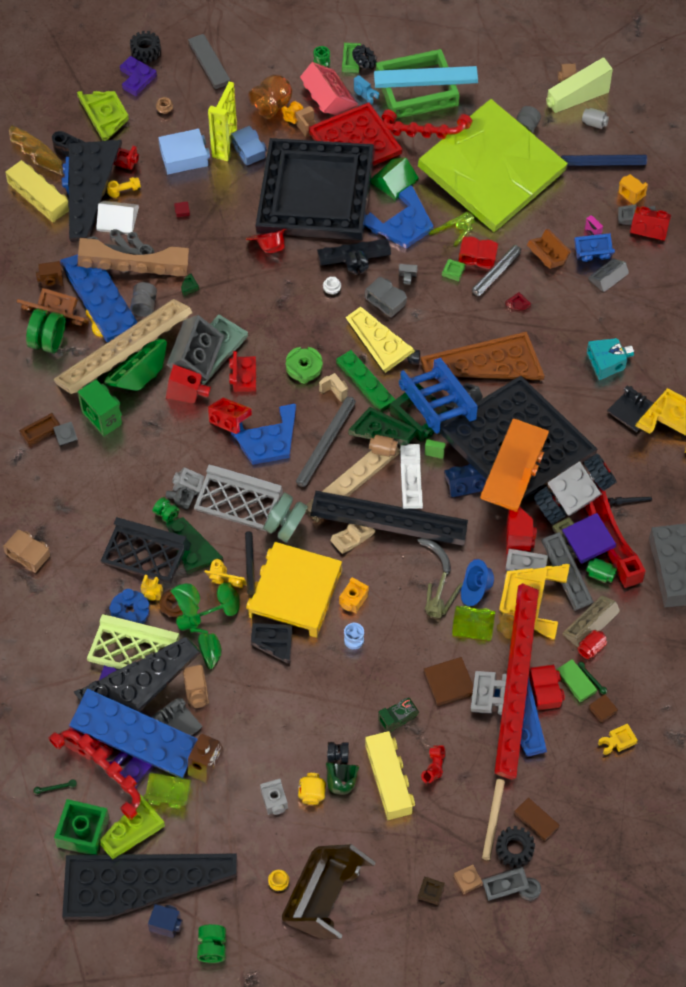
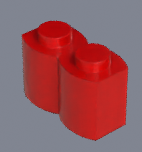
[458,236,498,269]
[529,664,565,710]

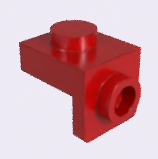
[114,146,139,170]

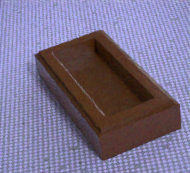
[19,413,60,447]
[514,797,560,842]

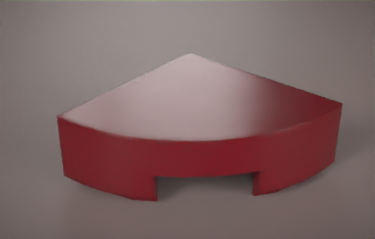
[505,292,531,310]

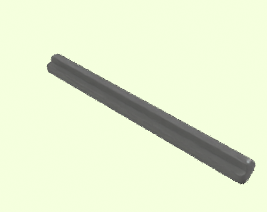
[296,397,356,487]

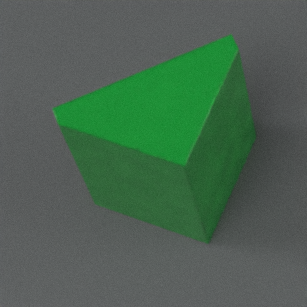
[371,157,419,200]

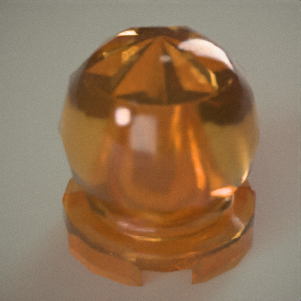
[248,75,292,119]

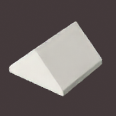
[97,201,139,234]

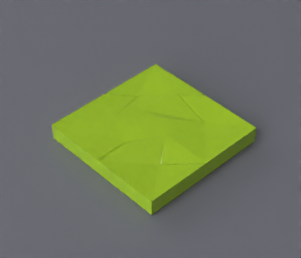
[418,99,568,233]

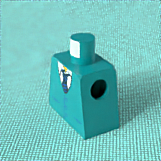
[587,338,634,380]

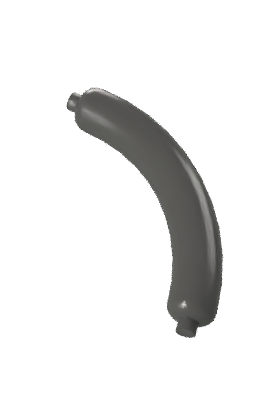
[418,538,451,574]

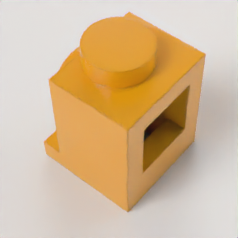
[618,174,648,205]
[339,577,369,613]

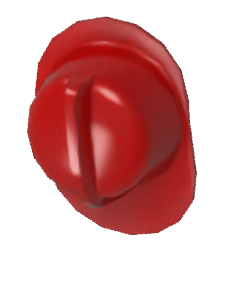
[245,229,286,253]

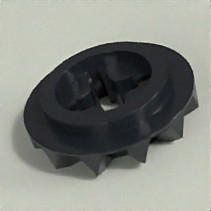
[352,44,377,69]

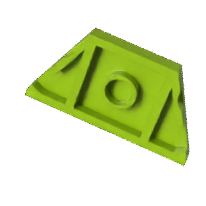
[77,91,129,141]

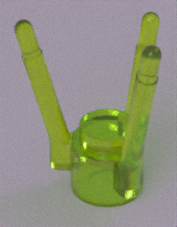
[429,212,474,246]

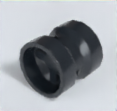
[327,742,349,763]

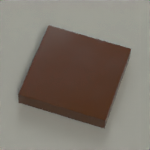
[423,657,474,706]

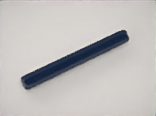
[561,154,647,166]

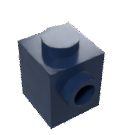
[148,904,183,938]

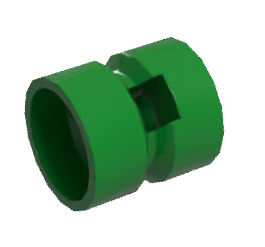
[197,924,226,963]

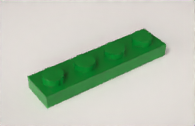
[336,350,396,412]

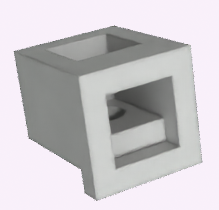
[260,779,288,815]

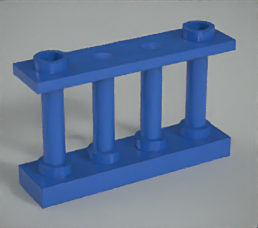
[399,358,478,434]

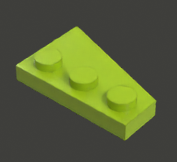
[100,794,165,860]

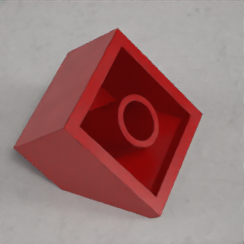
[506,506,537,554]

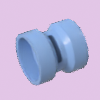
[344,623,364,650]

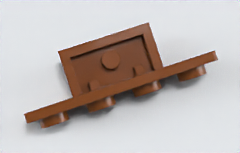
[17,288,89,326]

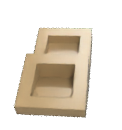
[330,524,375,554]

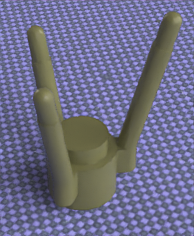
[425,572,463,618]

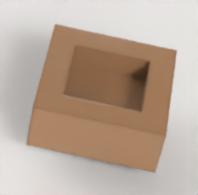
[454,865,483,895]

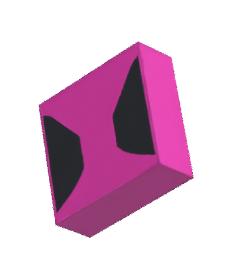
[585,215,603,235]

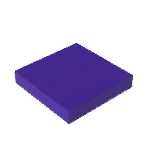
[562,513,616,563]

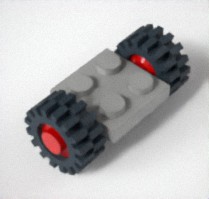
[534,453,617,524]

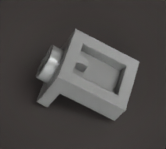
[172,467,205,495]

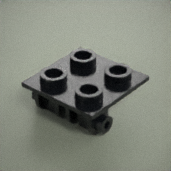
[607,385,654,432]

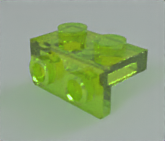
[452,606,495,640]
[143,772,192,809]

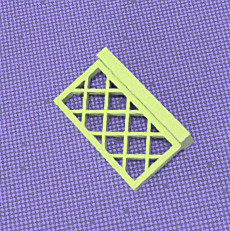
[87,614,180,669]

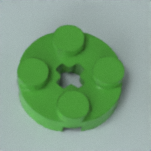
[286,347,323,383]

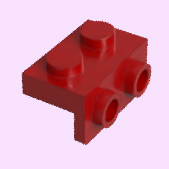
[630,206,671,241]

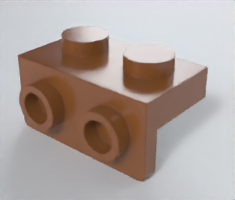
[527,229,571,269]

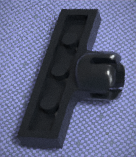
[317,239,391,275]

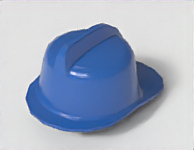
[461,559,494,606]

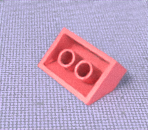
[300,62,358,115]

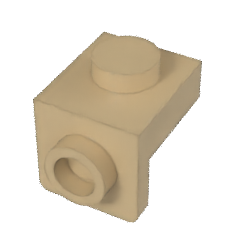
[319,373,348,402]

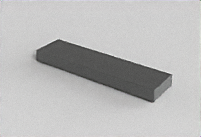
[188,34,231,89]
[541,532,594,611]

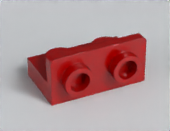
[229,351,256,392]
[208,397,252,434]

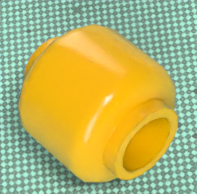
[298,773,326,805]

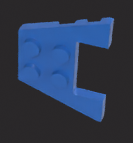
[365,185,433,249]
[231,404,296,465]

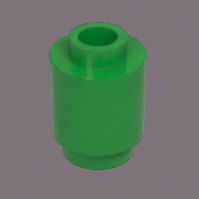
[586,558,617,583]

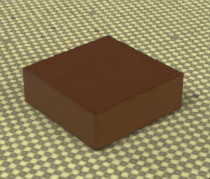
[588,695,618,723]

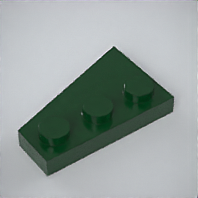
[165,517,224,575]

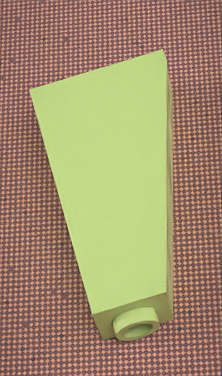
[546,58,613,113]

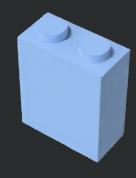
[158,129,210,175]

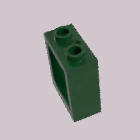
[390,383,449,442]

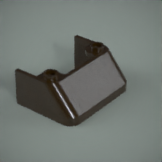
[282,844,376,939]

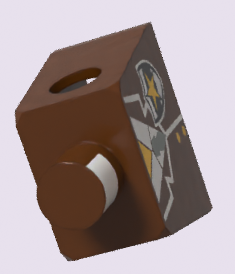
[188,734,224,783]

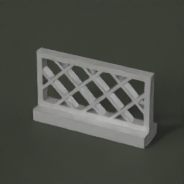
[194,464,283,531]

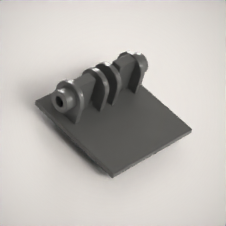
[151,698,203,736]

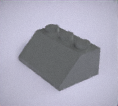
[167,315,224,381]

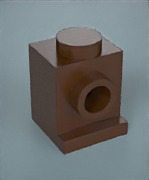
[36,261,64,287]

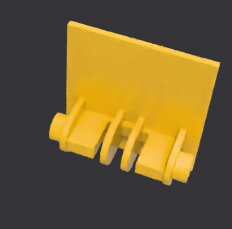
[205,559,247,588]

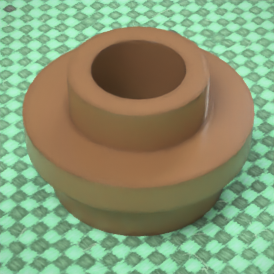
[156,97,173,114]

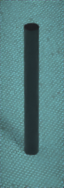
[245,531,255,595]

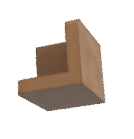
[296,106,317,137]

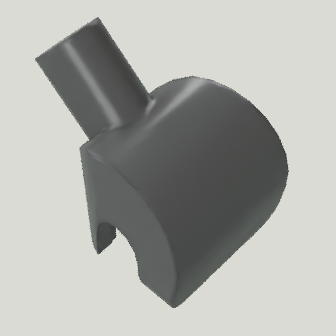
[166,487,195,509]

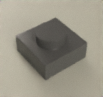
[53,421,78,446]

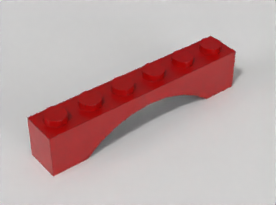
[584,481,646,588]

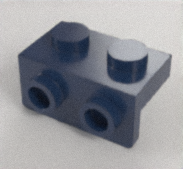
[444,464,487,497]

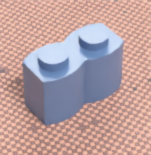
[231,126,267,165]

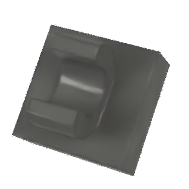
[399,264,417,285]

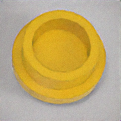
[268,870,289,891]

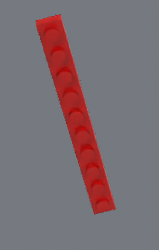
[494,583,539,780]

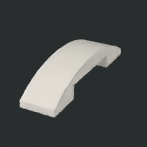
[400,444,423,509]

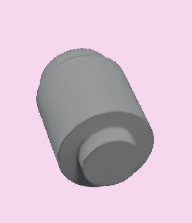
[582,108,609,129]

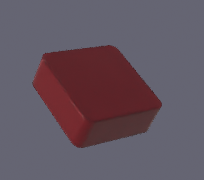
[174,201,190,217]

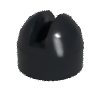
[407,350,420,365]

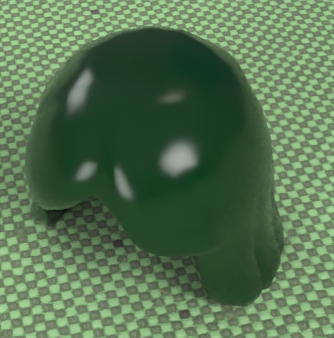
[326,762,360,795]

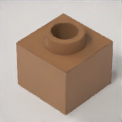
[558,64,577,82]

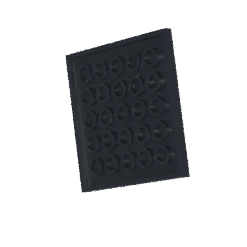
[439,376,598,502]

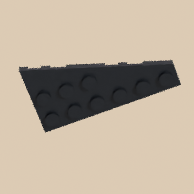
[69,140,122,241]

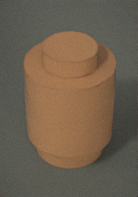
[369,435,398,457]

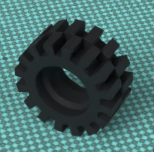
[130,31,161,63]
[496,826,535,868]

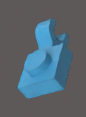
[354,75,379,104]

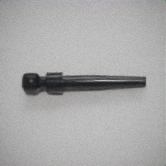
[608,496,652,505]

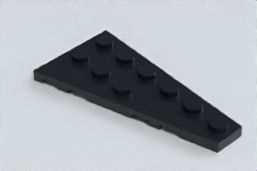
[74,637,201,712]

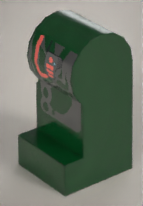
[378,697,419,733]

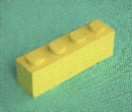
[5,160,69,223]
[365,731,415,820]

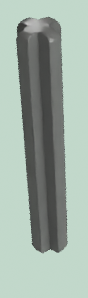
[472,245,521,296]

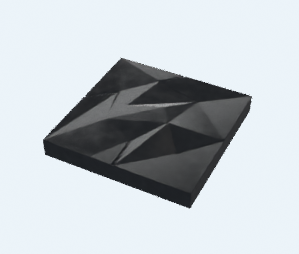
[255,138,375,240]

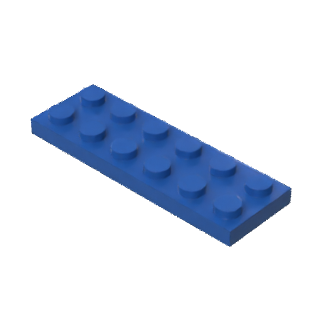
[60,254,138,342]
[69,689,198,779]

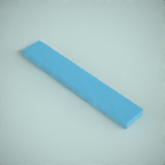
[374,66,478,88]

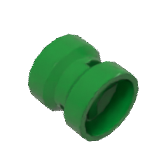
[313,46,330,68]
[152,497,180,523]

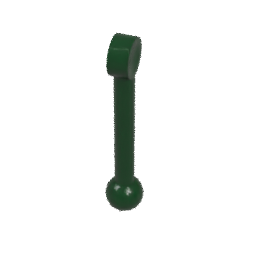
[577,662,608,695]
[33,779,77,795]

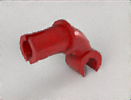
[421,745,446,783]

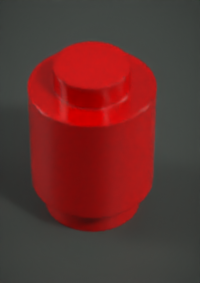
[577,630,607,659]

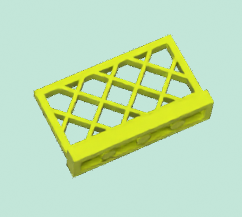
[208,82,237,161]

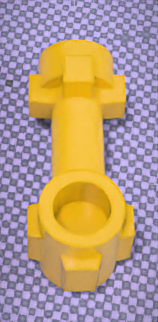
[107,177,141,198]

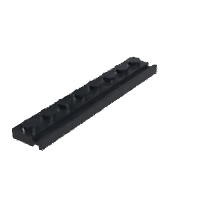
[310,490,468,546]

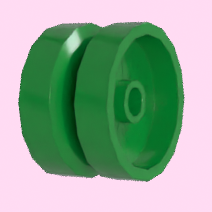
[26,308,65,354]

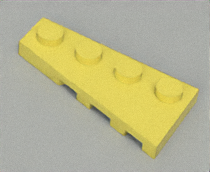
[346,307,415,373]

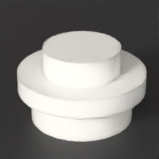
[323,277,341,294]

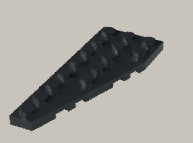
[62,853,237,920]

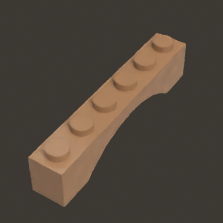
[78,238,189,276]

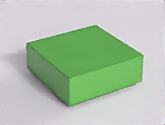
[442,259,465,281]
[425,439,445,459]

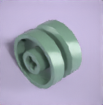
[263,492,308,542]

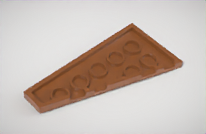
[421,331,545,380]

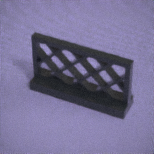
[100,517,191,584]

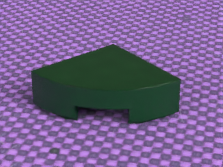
[181,273,200,297]

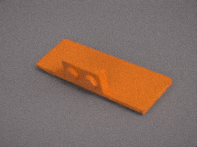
[480,419,549,511]

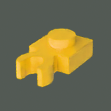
[141,575,163,601]
[598,723,638,755]

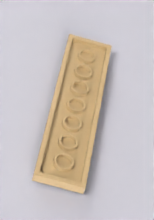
[54,299,192,394]

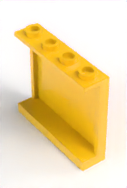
[246,542,342,637]

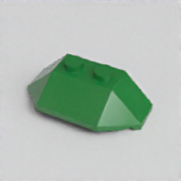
[104,339,167,391]

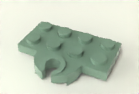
[200,315,248,385]

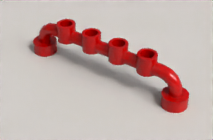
[381,109,473,139]
[48,730,141,820]

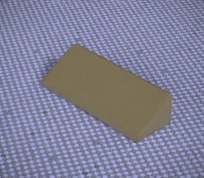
[562,595,620,647]

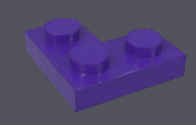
[120,56,157,96]

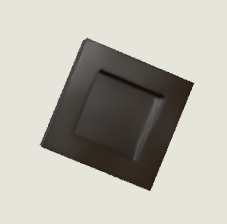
[418,876,445,905]

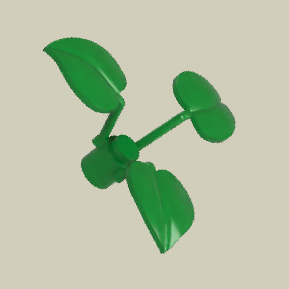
[170,583,240,670]

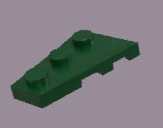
[348,407,417,446]

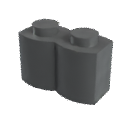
[364,277,407,317]

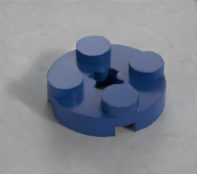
[109,589,150,624]

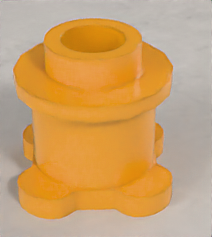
[281,101,304,124]

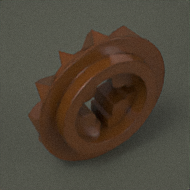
[159,589,184,618]

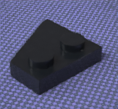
[251,623,293,663]

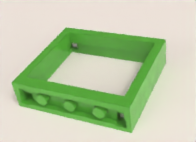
[376,49,459,119]

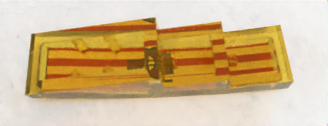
[8,125,64,176]

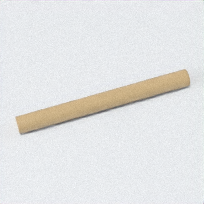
[482,779,505,860]

